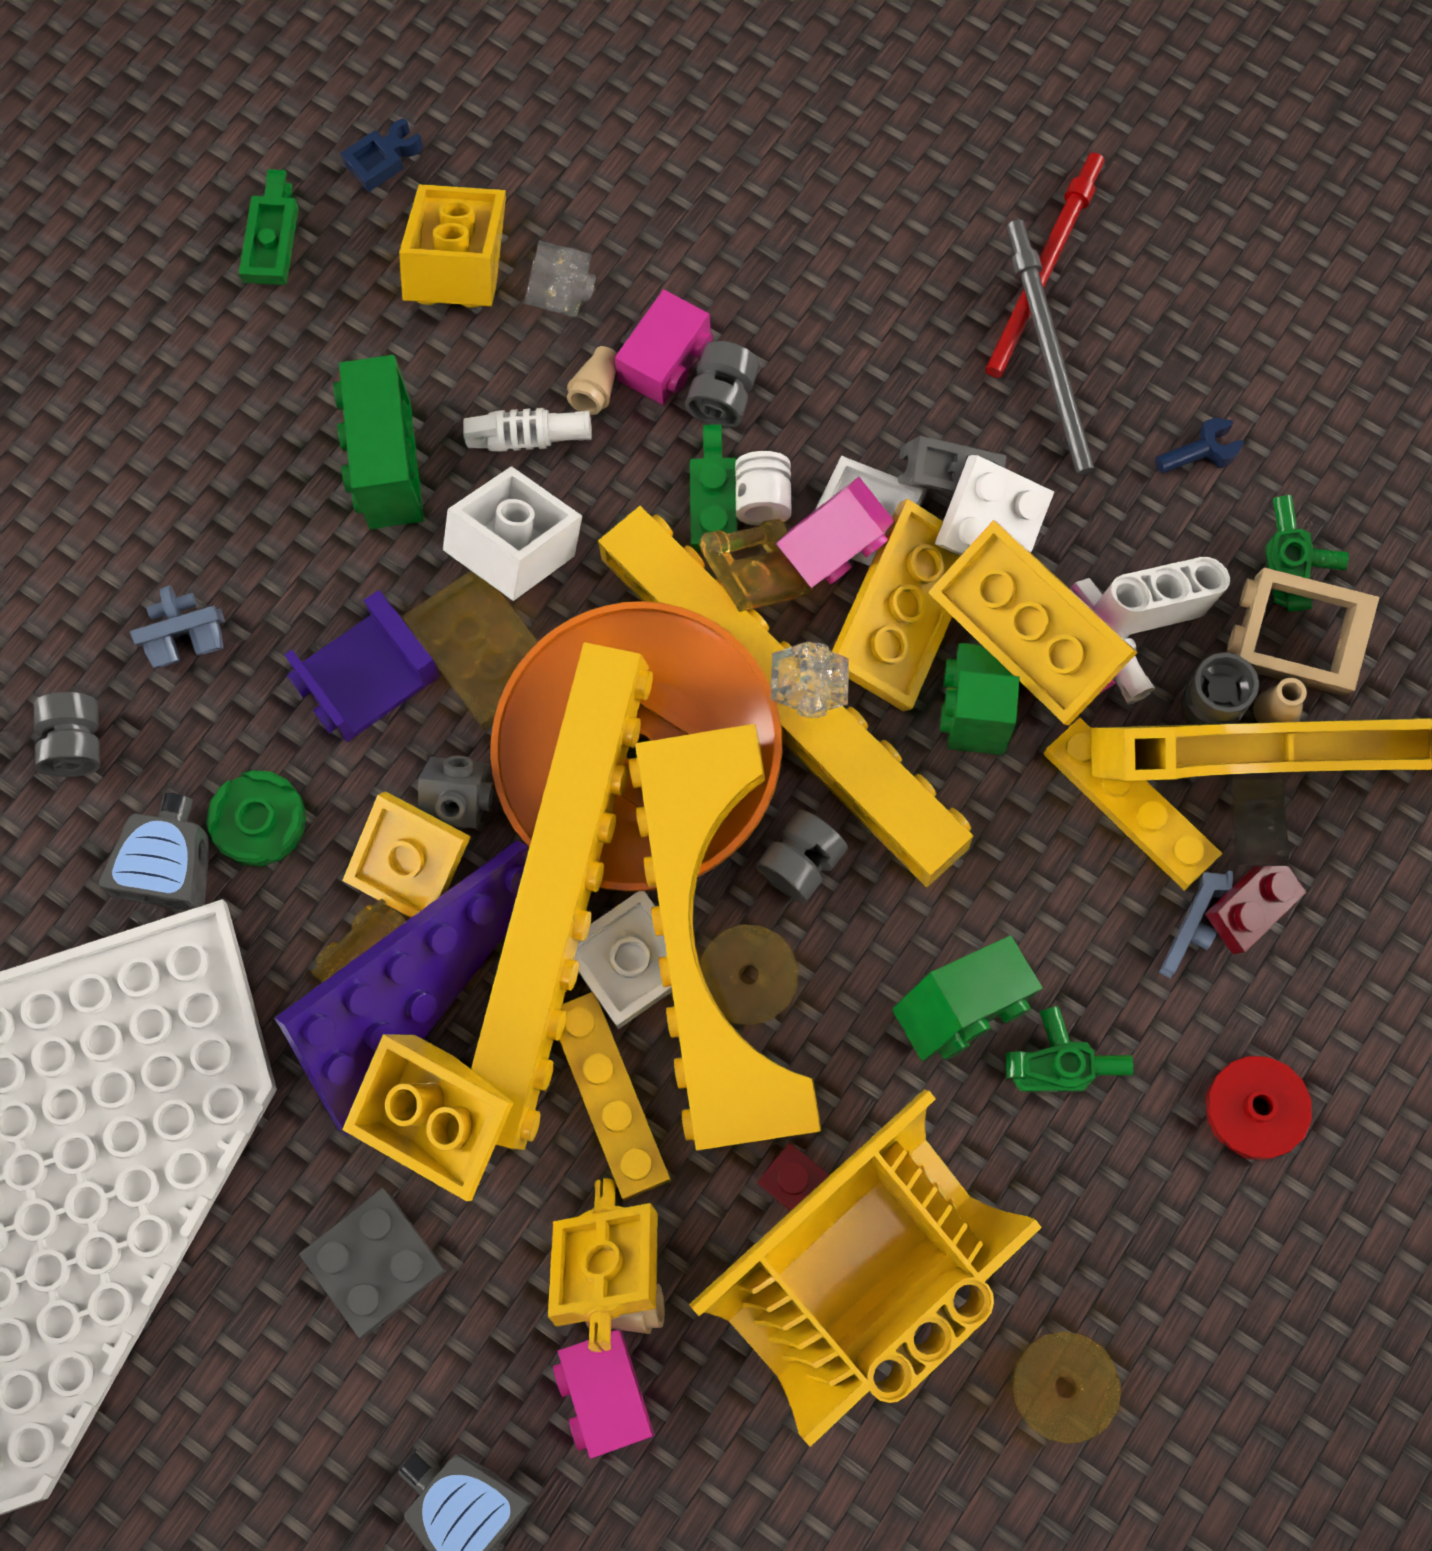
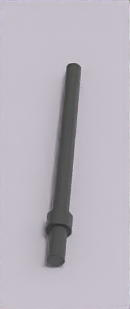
[1007,219,1094,476]

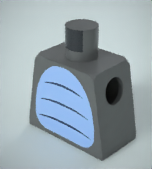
[98,793,210,911]
[398,1448,534,1551]

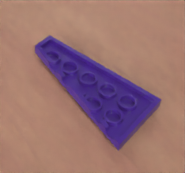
[275,841,529,1136]

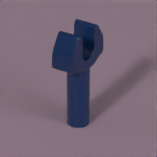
[1155,418,1244,474]

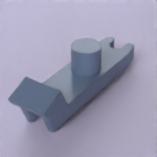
[1159,871,1233,978]

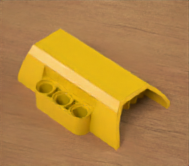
[689,1089,1042,1447]

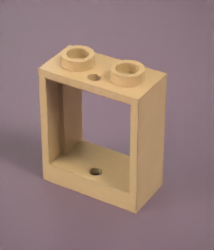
[1227,568,1380,696]

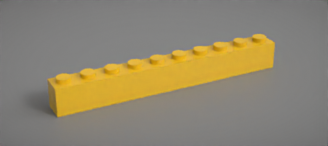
[598,506,973,888]
[471,642,653,1150]

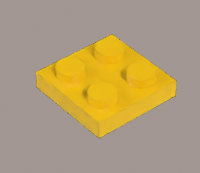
[342,791,471,918]

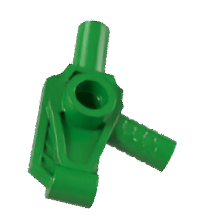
[1265,495,1349,612]
[1005,1006,1133,1092]

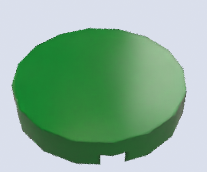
[206,770,307,867]

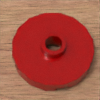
[1206,1056,1312,1160]

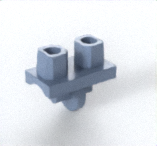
[130,585,225,669]

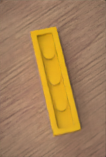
[1043,718,1223,891]
[559,992,671,1201]

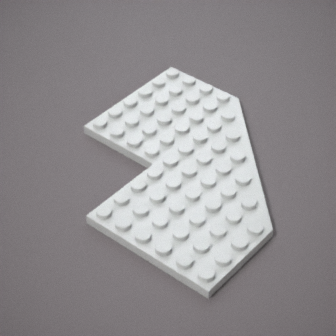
[0,899,277,1515]

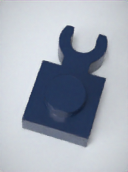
[340,118,423,192]

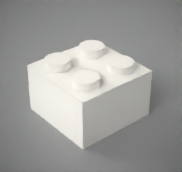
[443,466,582,601]

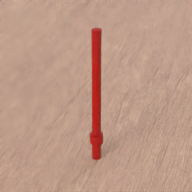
[985,152,1105,378]

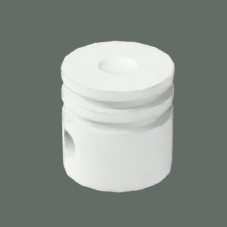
[735,451,791,526]

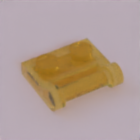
[700,519,813,612]

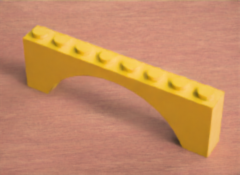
[1091,718,1432,781]
[629,724,821,1151]

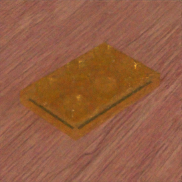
[401,571,538,731]

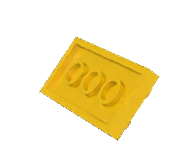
[826,498,960,712]
[928,520,1138,725]

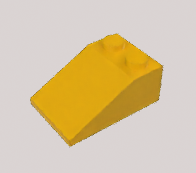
[399,184,506,308]
[342,1034,513,1201]

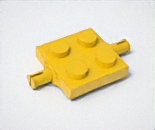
[548,1178,658,1352]

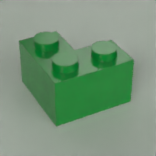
[939,643,1020,755]
[892,935,1043,1062]

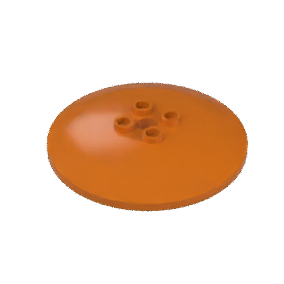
[490,601,782,892]

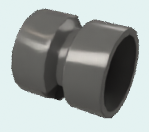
[685,341,760,428]
[1181,652,1259,725]
[33,692,100,777]
[755,809,848,903]

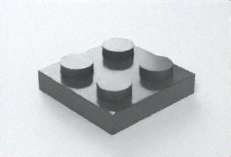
[299,1188,447,1339]

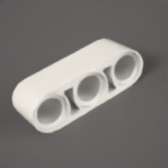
[1092,557,1230,636]

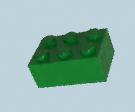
[333,354,424,529]

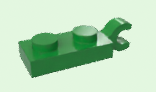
[239,169,299,285]
[690,424,738,551]

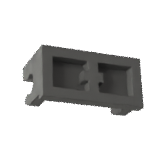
[898,436,1006,493]

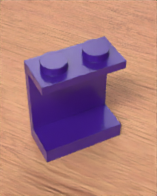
[284,590,441,742]

